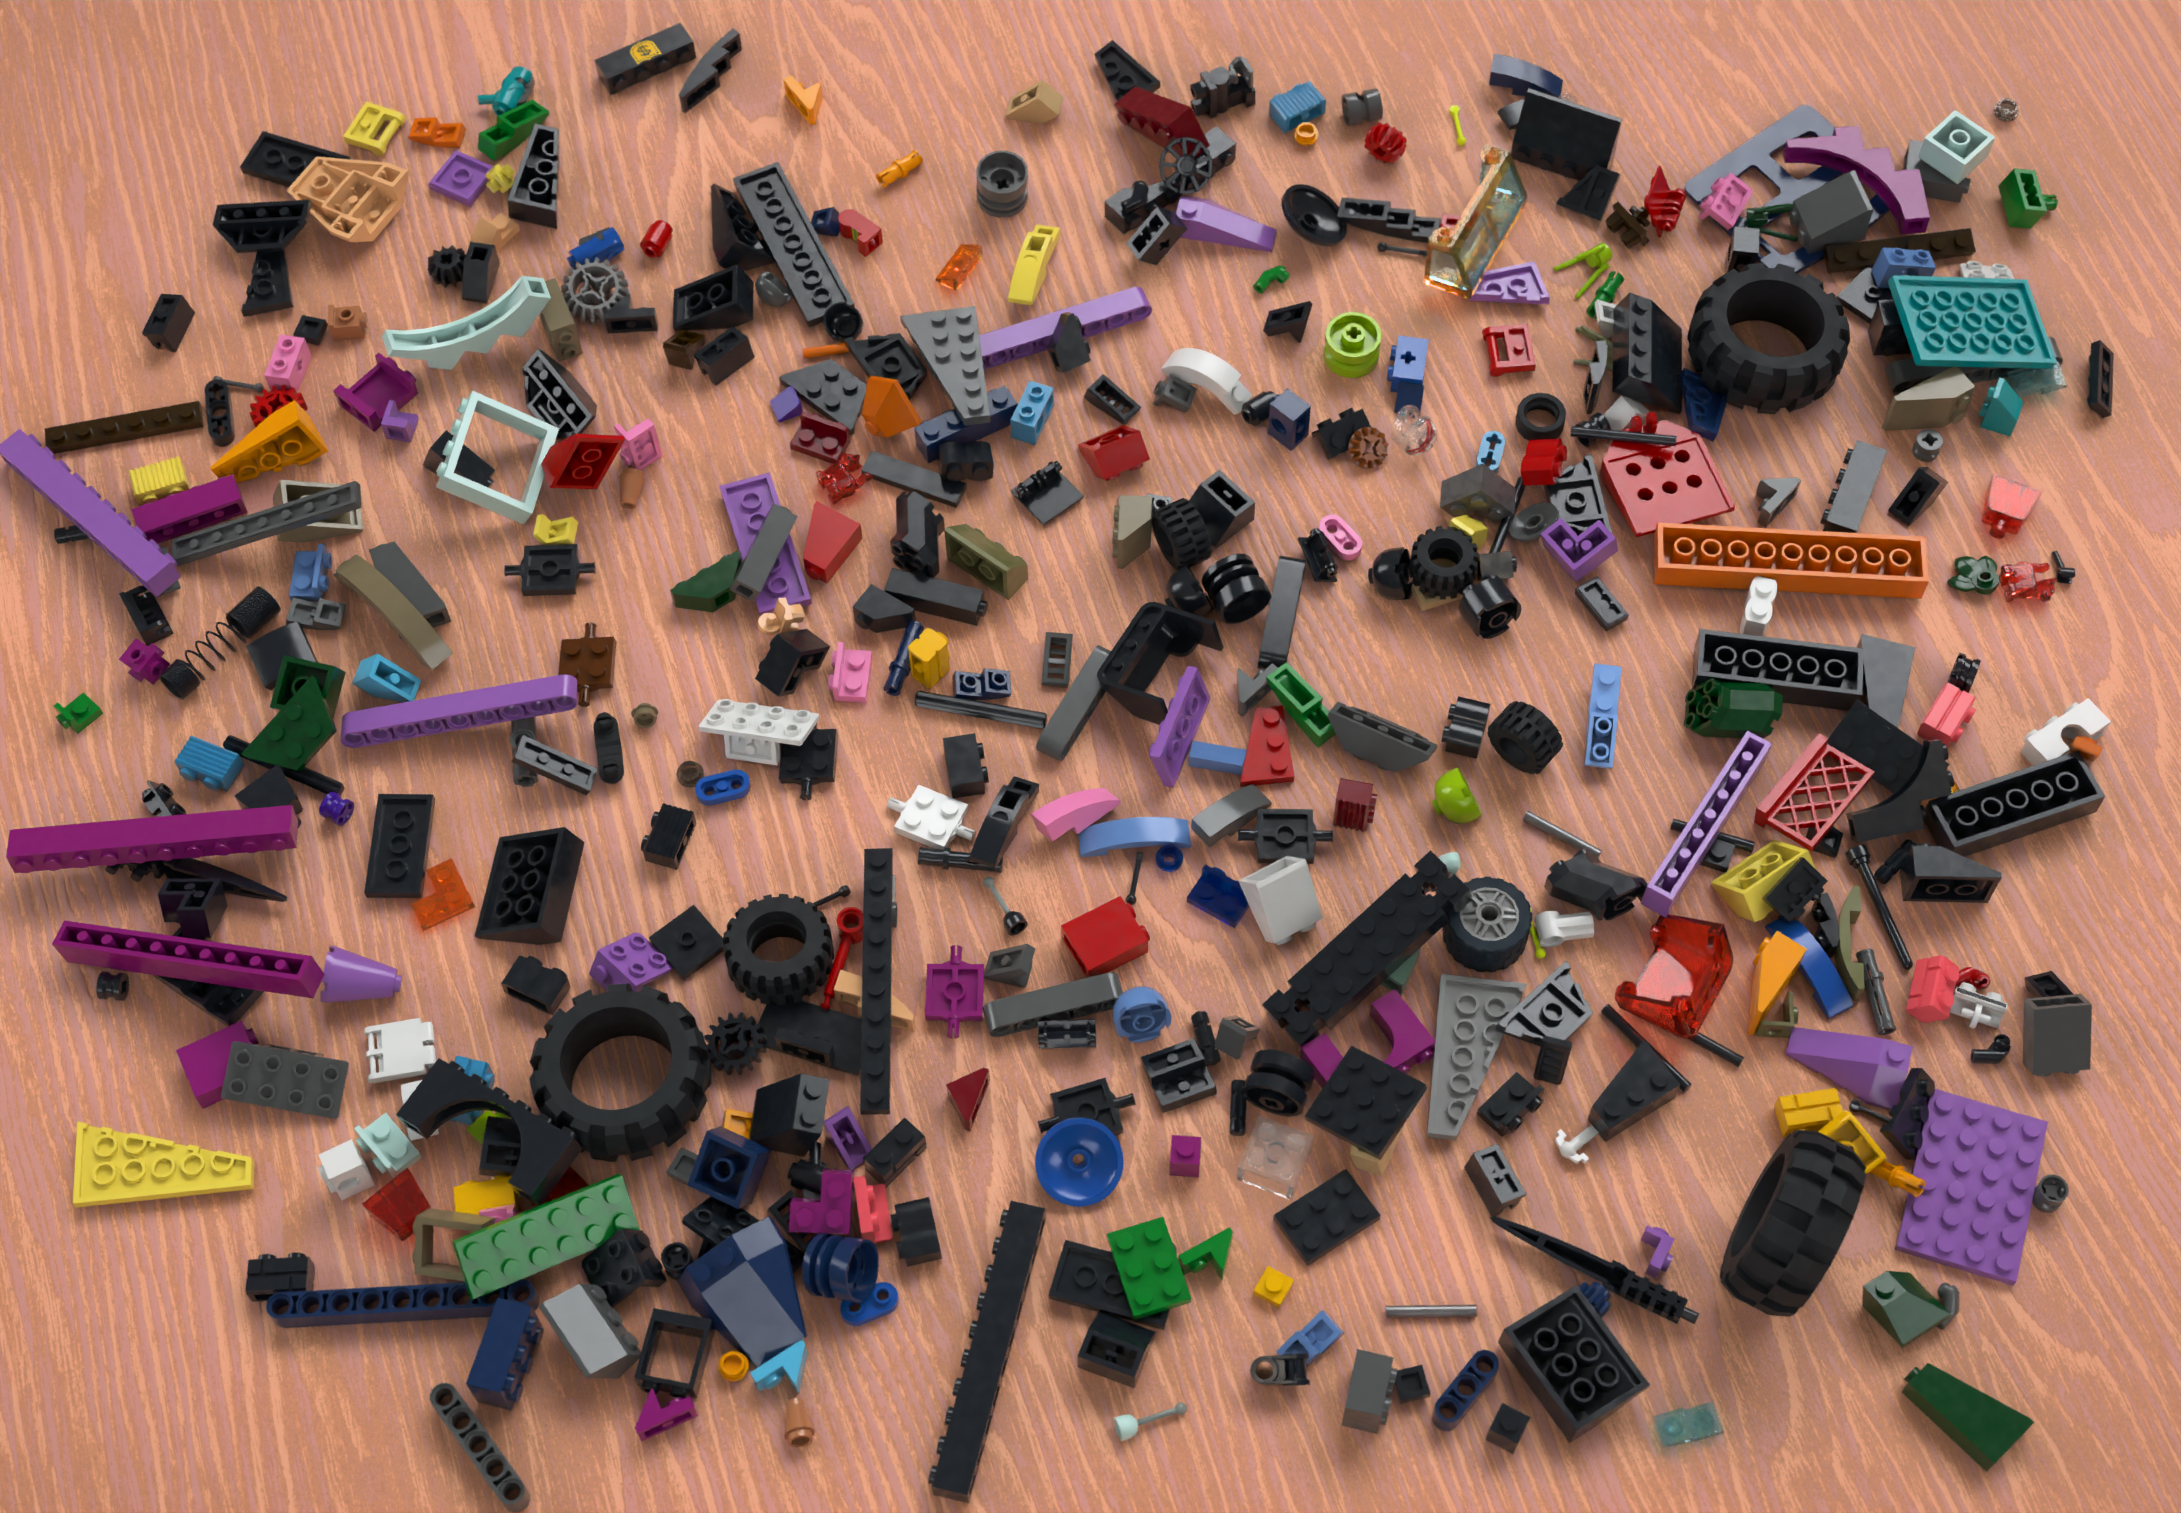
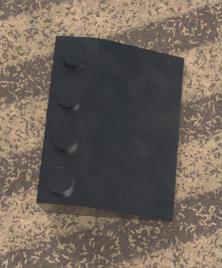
[1510,88,1622,181]
[1612,292,1682,414]
[475,827,585,945]
[1498,1285,1650,1443]

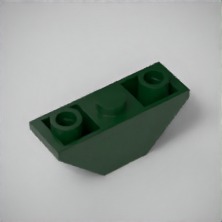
[670,550,742,613]

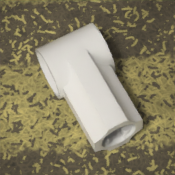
[1534,911,1594,947]

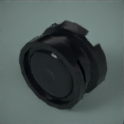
[1947,653,1981,693]

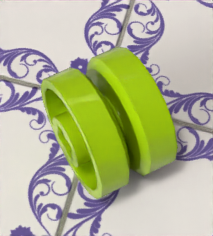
[1324,312,1382,378]

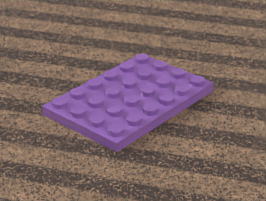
[1895,1089,2048,1286]

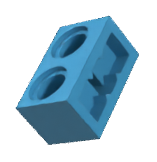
[1010,381,1054,445]

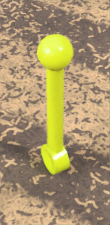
[1450,105,1466,146]
[1530,908,1546,959]

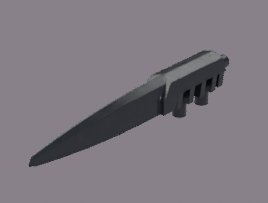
[105,858,287,902]
[1490,1216,1699,1324]

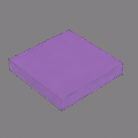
[428,150,493,207]

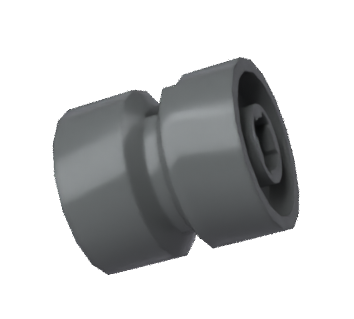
[1341,88,1383,126]

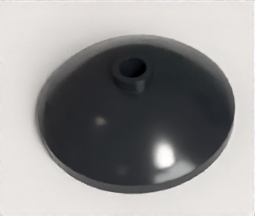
[1281,184,1347,247]

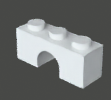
[2020,698,2111,766]

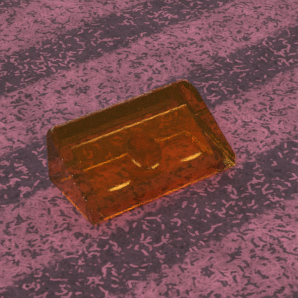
[935,244,982,291]

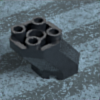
[890,491,945,578]
[1544,849,1648,921]

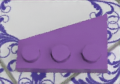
[1462,261,1550,304]

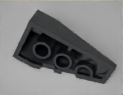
[711,183,774,271]

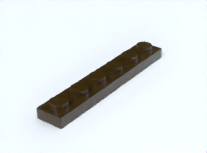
[1823,228,1976,273]
[45,401,204,454]

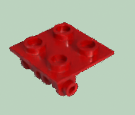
[1644,166,1686,237]

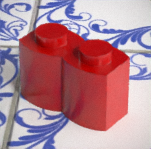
[1520,439,1567,486]

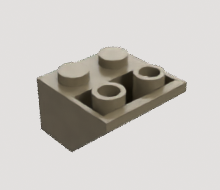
[1112,495,1152,569]

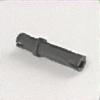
[1856,949,1896,1035]

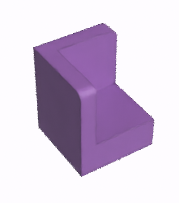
[381,400,419,442]

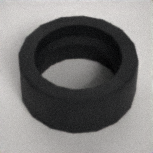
[1515,393,1566,440]

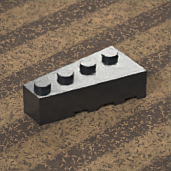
[507,124,560,229]

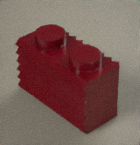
[1333,778,1377,832]

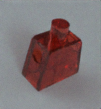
[1981,474,2042,539]
[362,1168,432,1241]

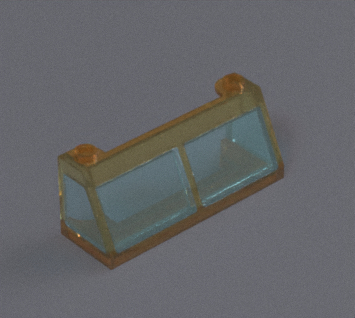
[1424,144,1528,299]

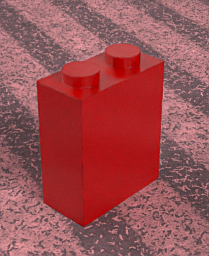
[1061,896,1150,978]

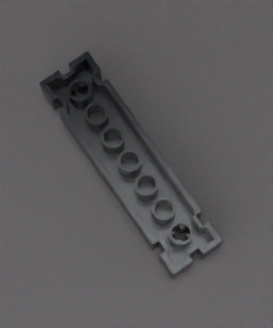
[1262,850,1473,1049]

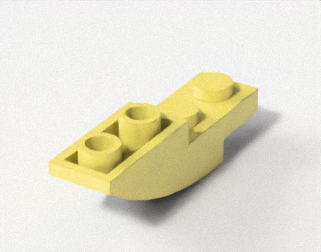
[1008,224,1061,305]

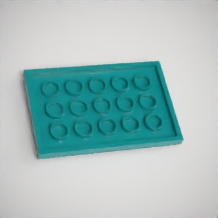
[1888,275,2057,369]

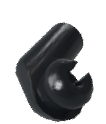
[1971,1034,2011,1064]

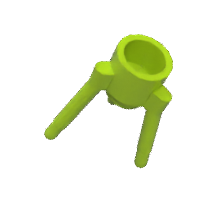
[1553,243,1612,299]

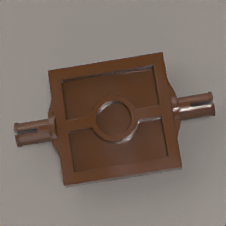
[558,622,617,707]

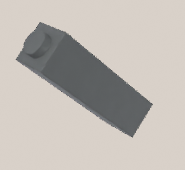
[729,504,797,602]

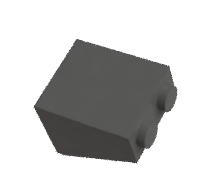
[1789,170,1873,254]

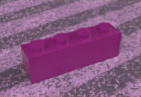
[131,474,248,544]

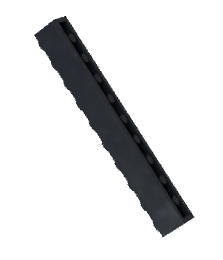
[928,1200,1046,1504]

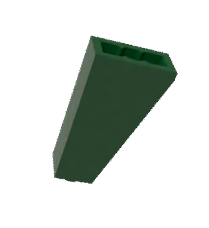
[1902,1363,2034,1472]

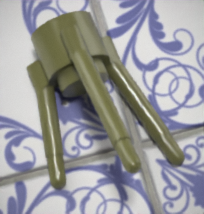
[1574,325,1613,371]

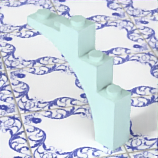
[382,276,551,370]

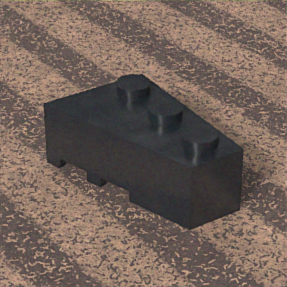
[1588,1039,1680,1142]

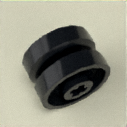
[1242,1049,1315,1117]

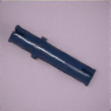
[883,621,924,696]

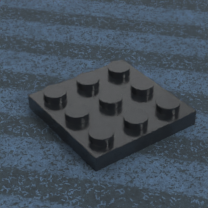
[1305,1045,1427,1160]

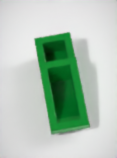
[478,100,549,161]
[1266,662,1336,747]

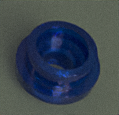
[1155,844,1183,872]

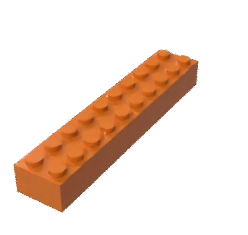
[1653,522,1929,599]

